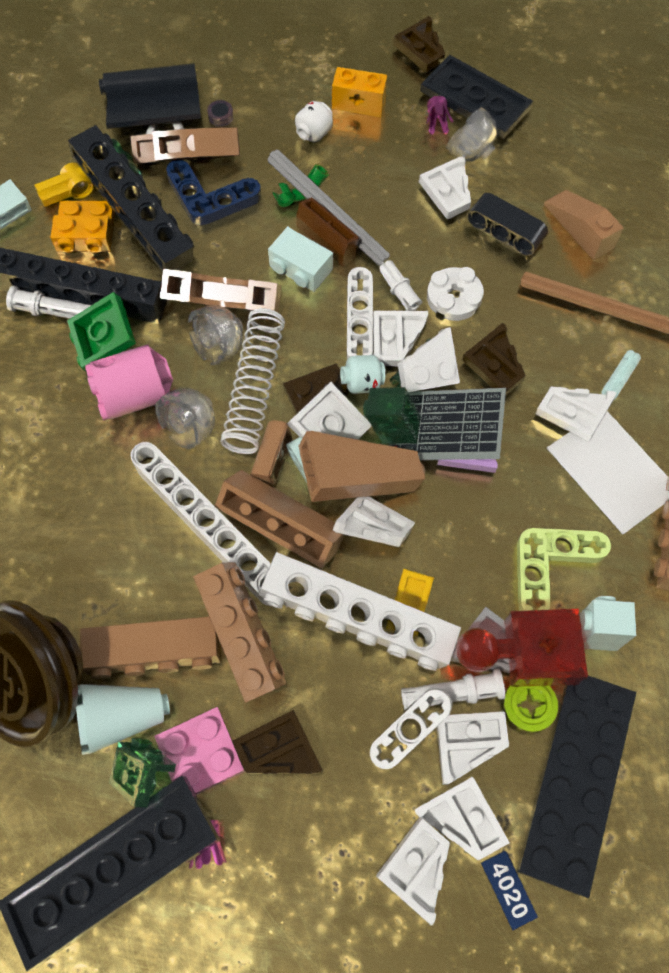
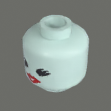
[340,355,385,394]

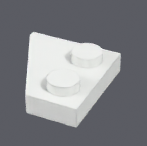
[419,155,471,219]
[373,311,428,366]
[398,327,460,393]

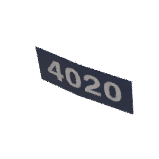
[481,851,538,930]

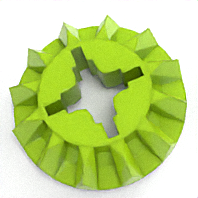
[503,677,558,733]

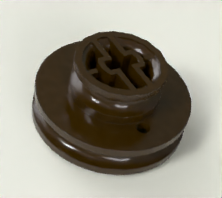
[0,600,84,747]

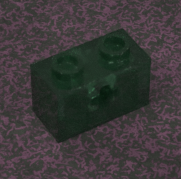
[363,387,421,444]

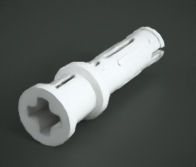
[6,286,91,318]
[401,669,505,711]

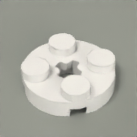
[427,267,484,321]

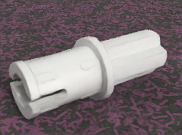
[380,260,422,311]

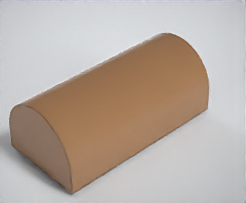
[250,420,292,488]

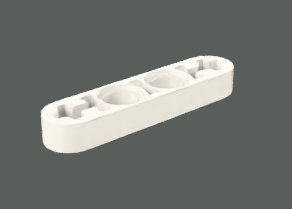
[347,267,373,359]

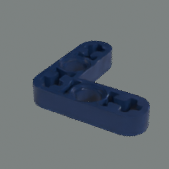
[166,160,262,226]

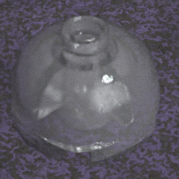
[446,107,498,162]
[188,305,243,366]
[155,387,215,449]

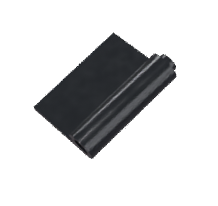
[99,63,201,129]

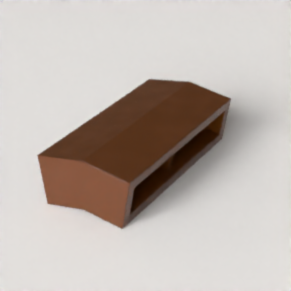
[296,197,360,267]

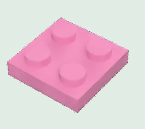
[154,707,245,795]

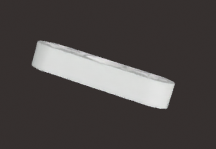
[370,689,453,769]

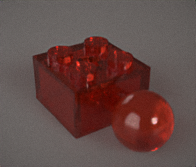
[456,609,588,687]

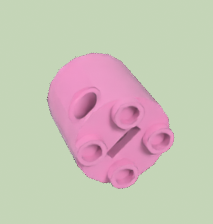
[85,344,173,421]

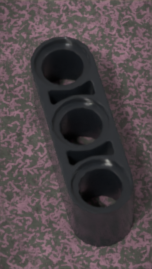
[467,193,548,256]

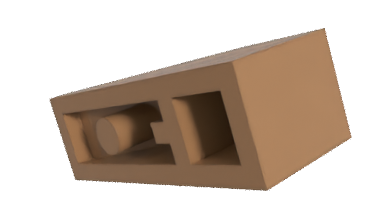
[544,190,624,260]

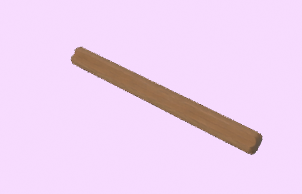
[520,272,669,334]

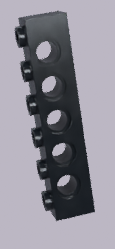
[68,125,194,272]
[0,248,167,324]

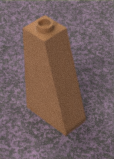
[298,431,425,502]

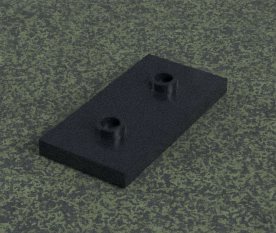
[420,55,533,139]

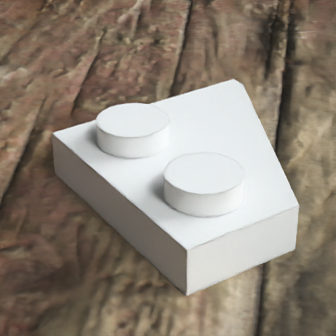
[536,386,617,441]
[333,496,415,547]
[437,712,509,785]
[415,777,510,861]
[376,817,450,926]

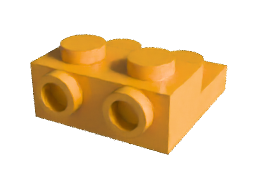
[50,201,115,253]

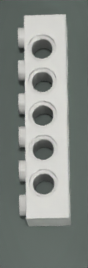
[258,552,461,671]

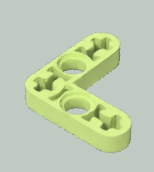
[517,528,611,621]

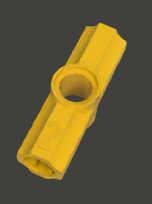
[34,159,103,207]

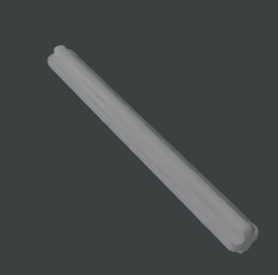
[267,149,390,266]

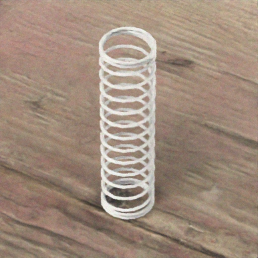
[220,308,285,454]

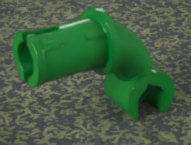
[272,164,329,207]

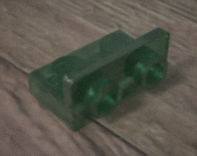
[108,738,176,808]

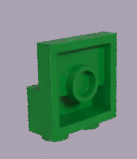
[67,292,136,371]

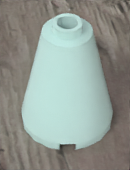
[76,684,170,755]

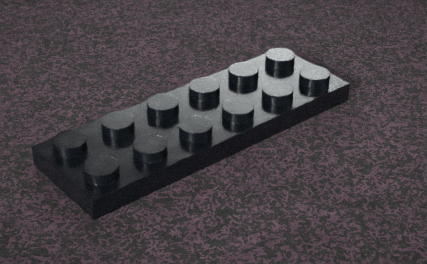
[516,670,637,899]
[0,776,220,972]

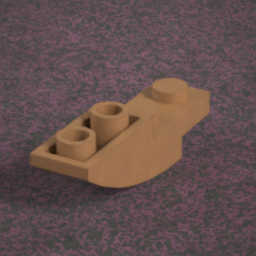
[130,128,240,165]

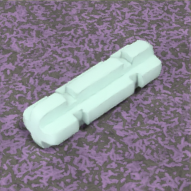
[601,350,641,400]

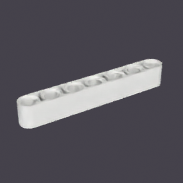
[131,442,271,606]

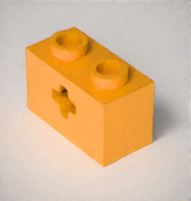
[332,67,387,117]

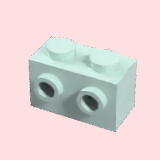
[572,596,636,651]

